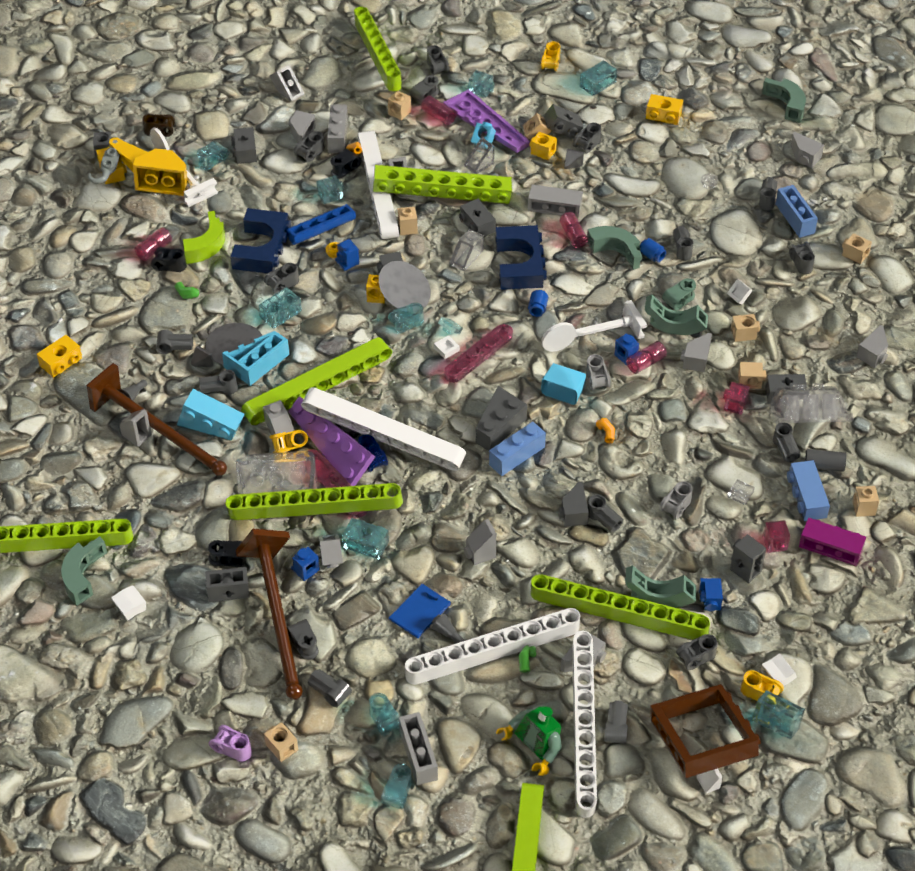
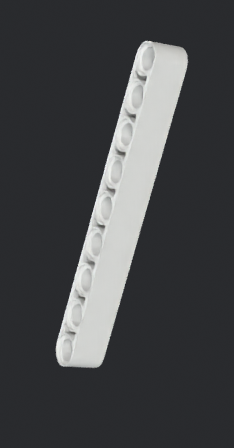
[357,130,399,240]
[301,387,466,471]
[405,608,580,685]
[572,631,597,818]

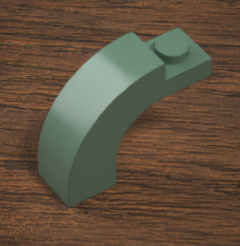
[762,78,806,123]
[587,226,642,270]
[645,294,708,335]
[61,536,107,606]
[625,565,696,608]

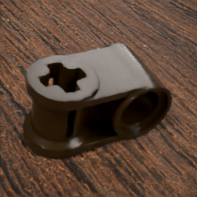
[142,114,175,137]

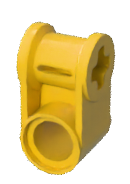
[541,41,560,71]
[269,430,308,455]
[740,670,784,707]

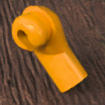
[346,142,362,154]
[596,418,615,444]

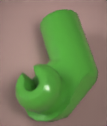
[175,282,200,299]
[519,645,536,673]

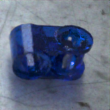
[358,434,388,472]

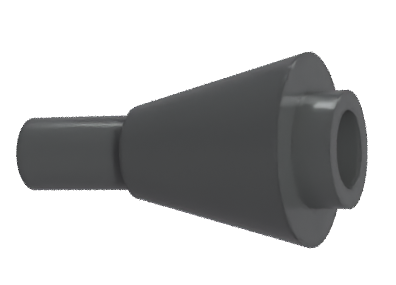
[118,379,148,401]
[431,614,466,643]

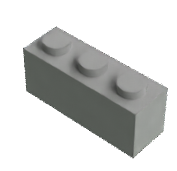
[327,104,348,153]
[528,184,583,218]
[399,712,438,785]

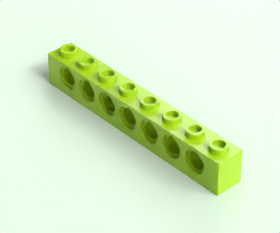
[373,165,512,204]

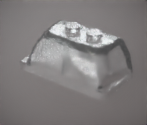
[769,383,853,423]
[236,451,318,494]

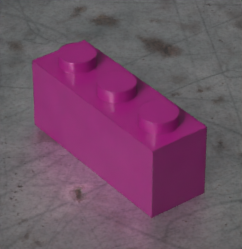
[799,517,866,566]

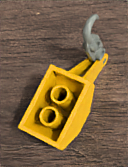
[88,138,188,196]

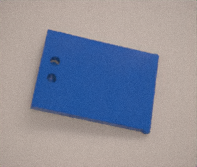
[388,584,451,639]

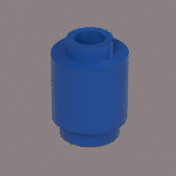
[640,238,667,262]
[528,290,549,317]

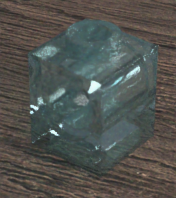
[469,70,495,98]
[316,175,344,204]

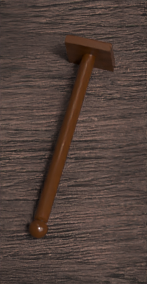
[86,363,227,476]
[235,528,303,700]

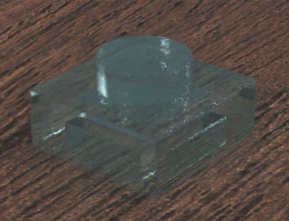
[438,317,463,335]

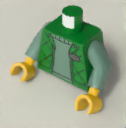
[496,706,562,776]

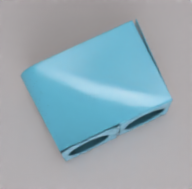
[541,363,586,405]

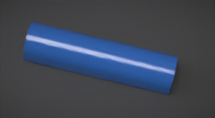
[286,204,356,245]

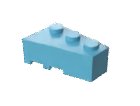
[222,331,289,386]
[177,389,244,441]

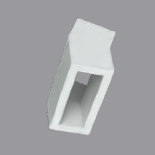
[111,585,146,621]
[760,653,797,688]

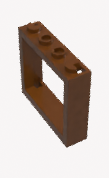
[650,684,761,778]

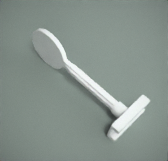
[150,128,218,207]
[541,300,647,352]

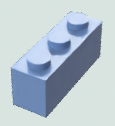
[775,185,818,238]
[489,422,546,476]
[787,460,830,521]

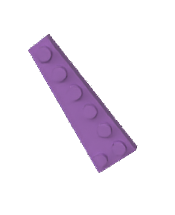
[443,89,530,153]
[288,397,375,486]

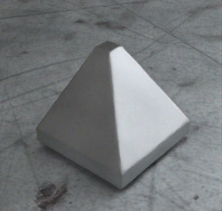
[564,149,584,169]
[191,346,213,368]

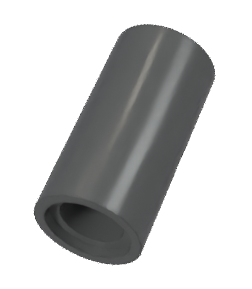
[805,449,846,472]

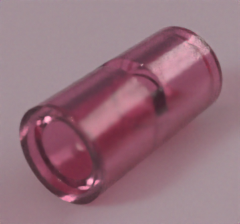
[421,96,456,125]
[559,212,588,248]
[134,227,172,261]
[626,341,667,374]

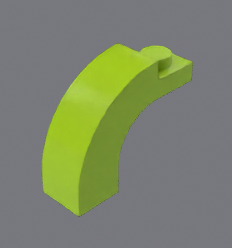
[183,211,225,264]

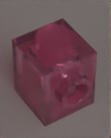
[723,382,750,415]
[763,520,790,553]

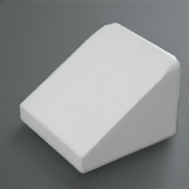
[696,769,722,793]

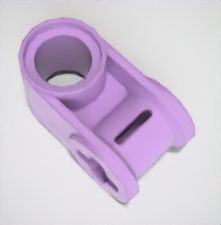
[209,725,252,762]

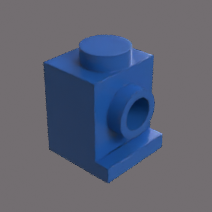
[335,239,360,271]
[614,333,640,365]
[291,547,320,581]
[699,578,723,611]

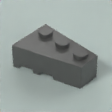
[476,386,527,451]

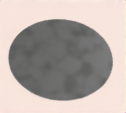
[378,261,431,312]
[206,323,262,365]

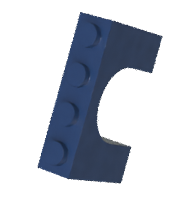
[230,208,291,274]
[495,225,547,290]

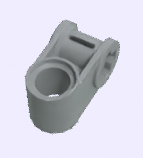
[586,354,611,390]
[659,481,693,519]

